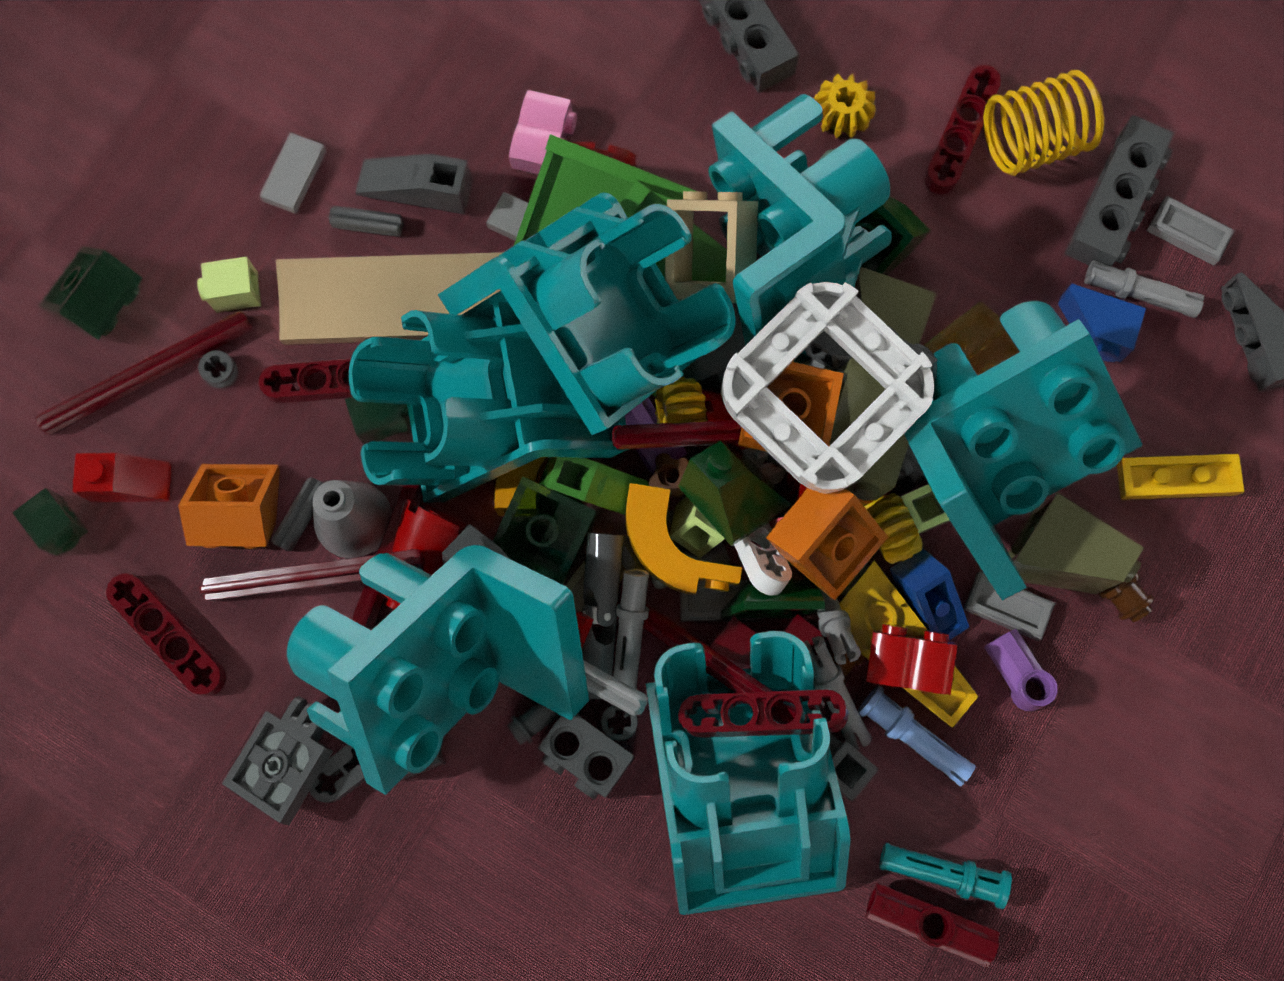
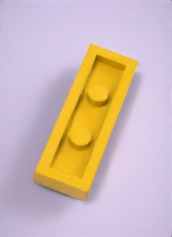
[1117,454,1244,500]

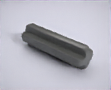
[329,206,404,237]
[272,477,323,552]

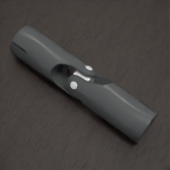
[582,533,624,699]

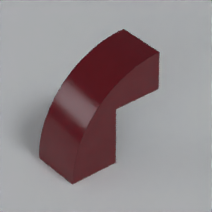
[710,614,823,669]

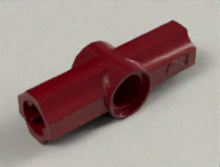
[865,883,1000,968]

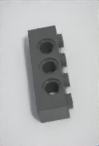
[698,0,799,93]
[1064,114,1174,266]

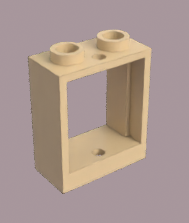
[665,191,758,303]

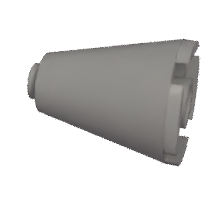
[313,480,392,558]

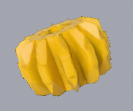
[814,73,876,139]
[655,377,707,424]
[864,493,923,564]

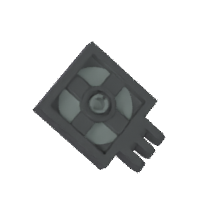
[222,696,333,826]

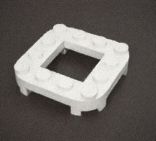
[721,282,934,494]

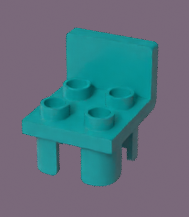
[708,94,892,363]
[438,192,735,435]
[349,291,629,503]
[904,301,1143,601]
[287,545,589,795]
[646,631,850,915]

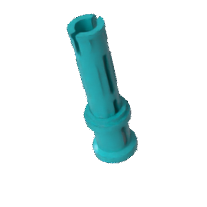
[879,842,1012,910]

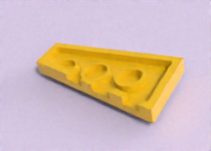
[839,560,979,728]

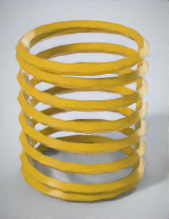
[983,70,1105,176]

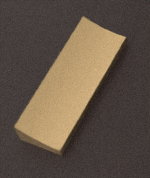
[276,252,504,345]

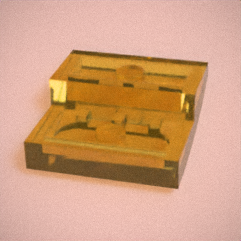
[923,301,1019,376]

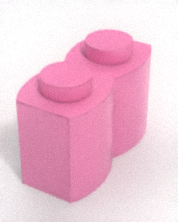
[509,90,577,174]

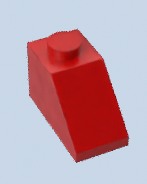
[72,453,172,503]

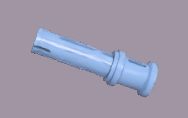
[858,684,976,786]

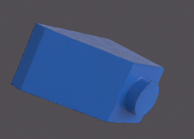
[1058,283,1146,362]
[890,548,969,640]

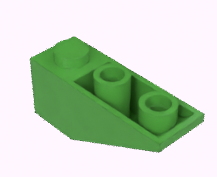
[539,457,649,515]

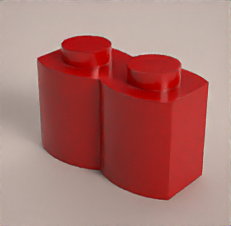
[866,624,958,695]

